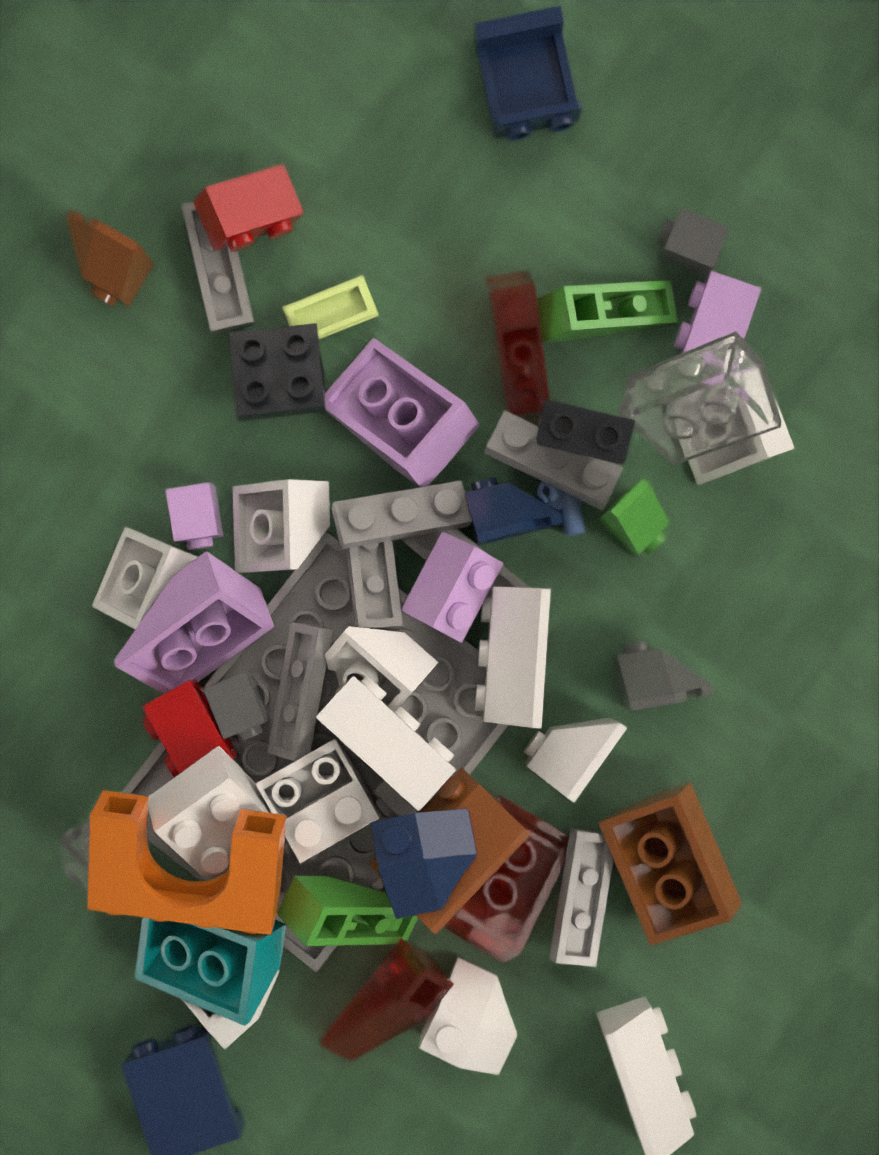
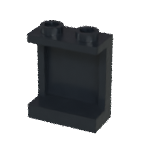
[536,399,635,465]

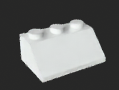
[475,587,551,728]
[316,675,456,811]
[596,996,697,1155]

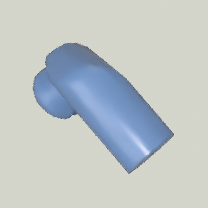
[537,481,585,536]

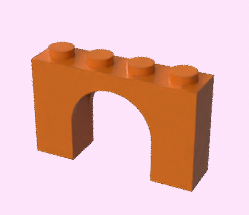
[87,790,287,935]

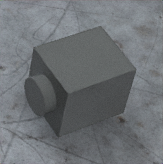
[656,208,730,277]
[203,670,270,743]

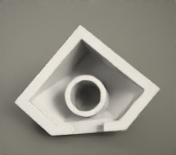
[325,626,438,712]
[419,956,517,1075]

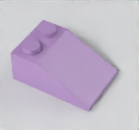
[325,338,480,487]
[114,551,274,694]

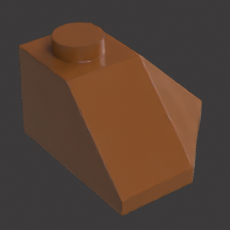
[66,210,155,308]

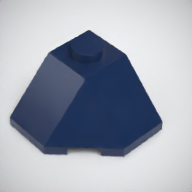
[465,477,564,546]
[370,809,478,919]

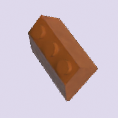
[370,768,531,935]
[598,782,742,946]

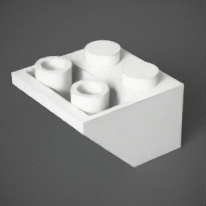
[256,738,381,863]

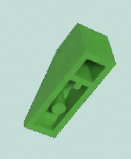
[536,280,678,343]
[597,478,670,556]
[277,876,418,946]

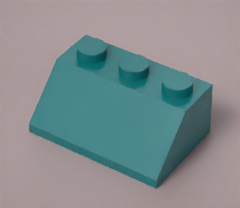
[134,917,286,1026]

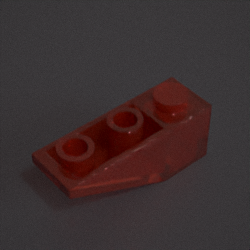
[485,270,550,415]
[319,938,454,1061]

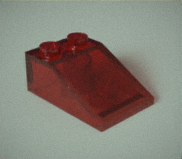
[443,796,569,963]

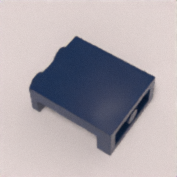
[474,5,582,141]
[121,1023,245,1155]

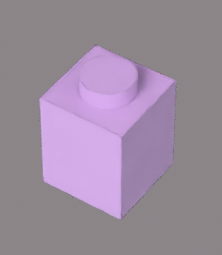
[165,482,224,550]

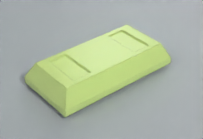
[282,275,379,340]

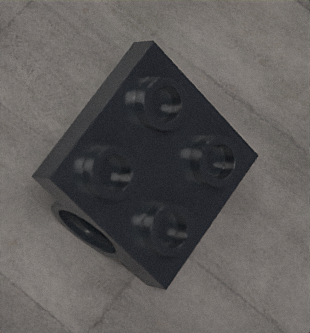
[229,323,326,422]

